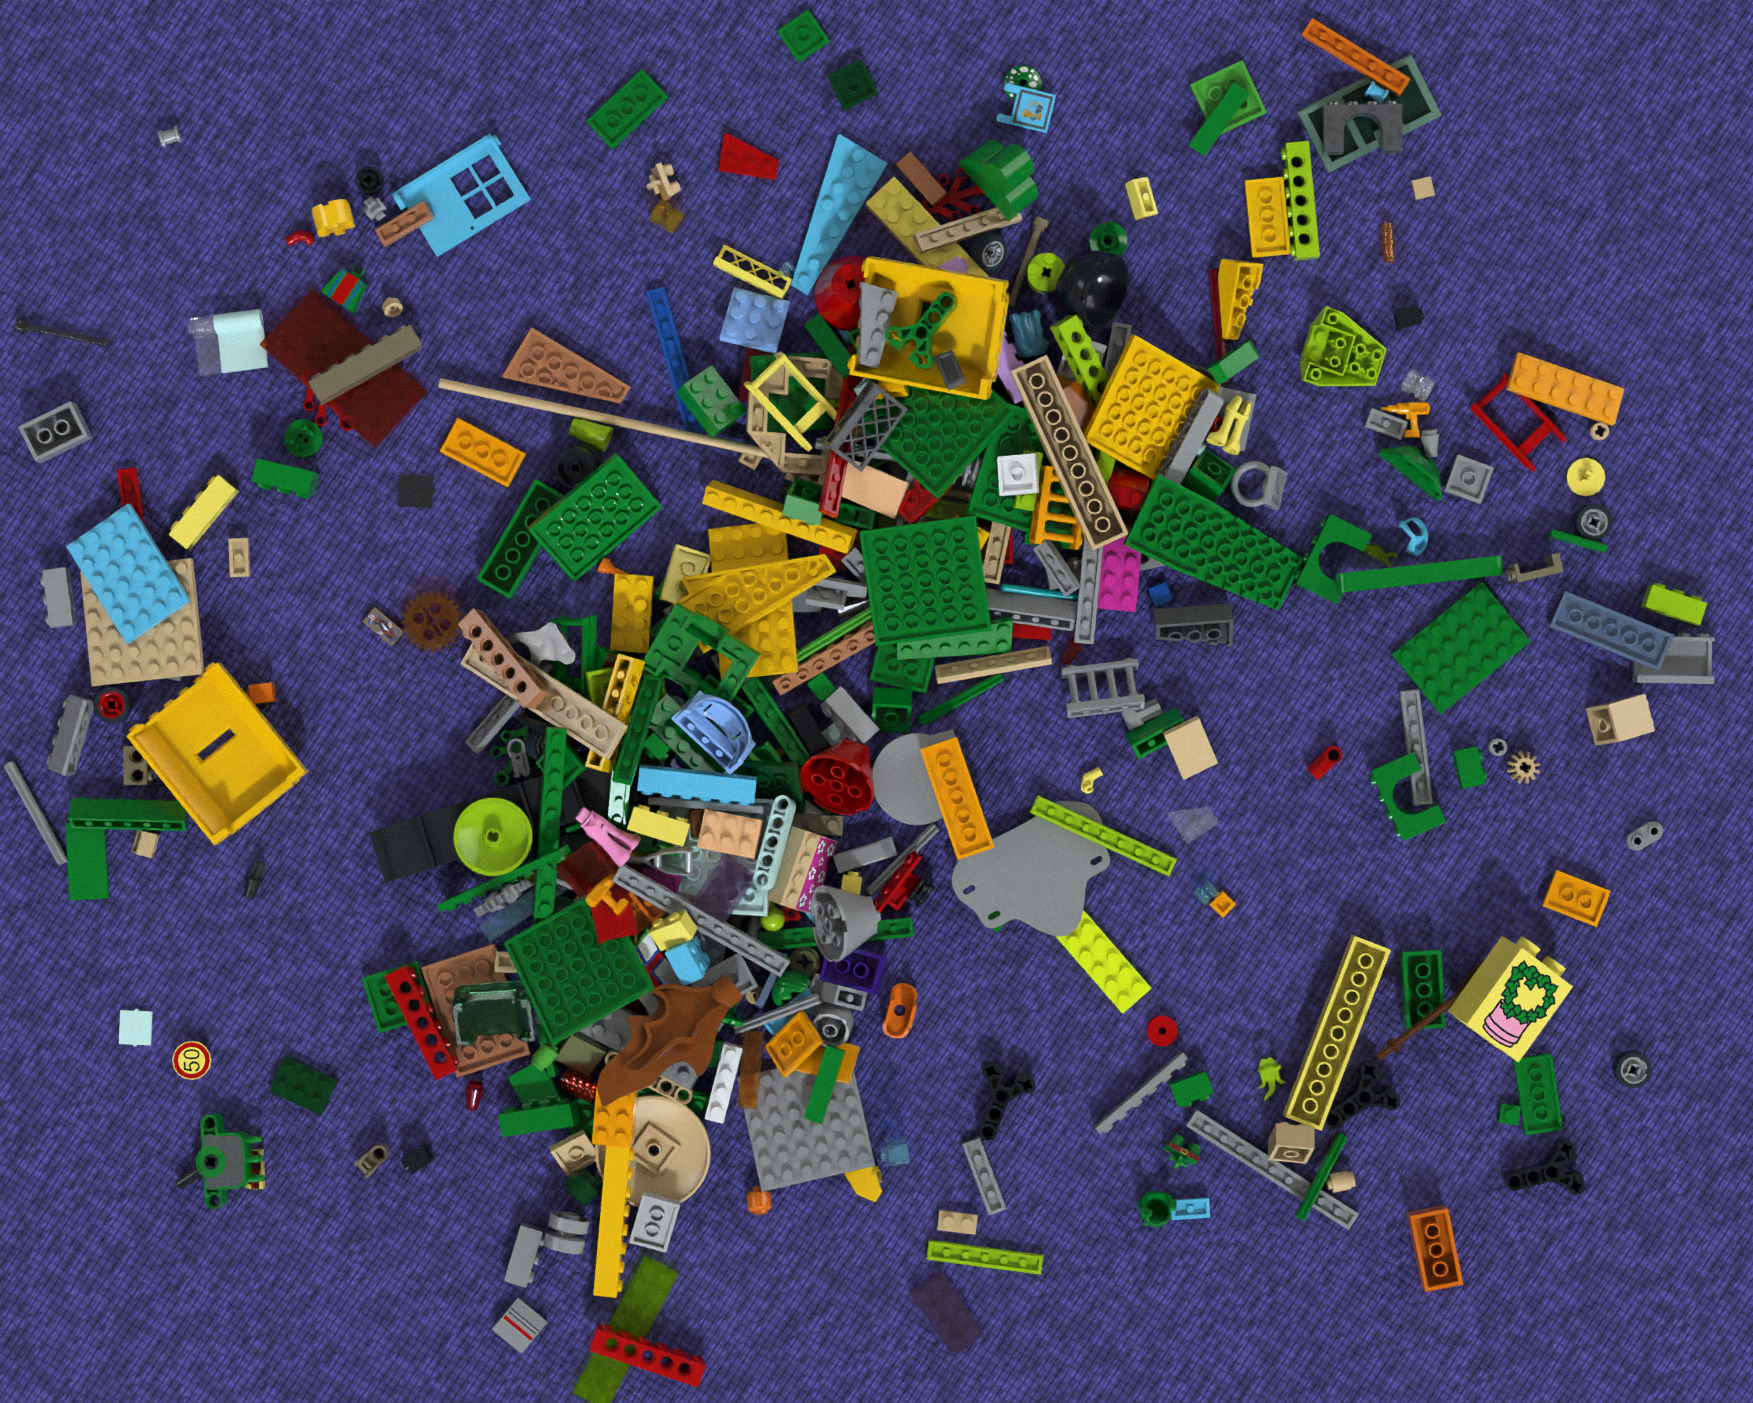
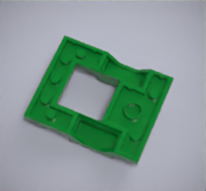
[642,602,761,707]

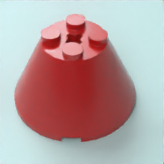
[814,256,866,332]
[800,739,874,815]

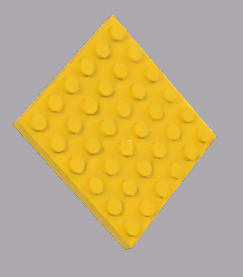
[1083,334,1221,480]

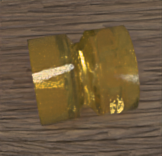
[649,199,685,234]

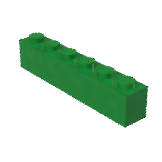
[68,797,190,831]

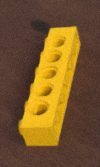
[585,653,645,773]

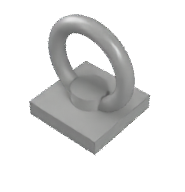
[1230,461,1288,510]

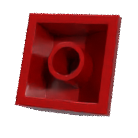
[1108,466,1150,513]

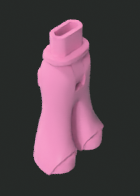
[575,807,641,867]

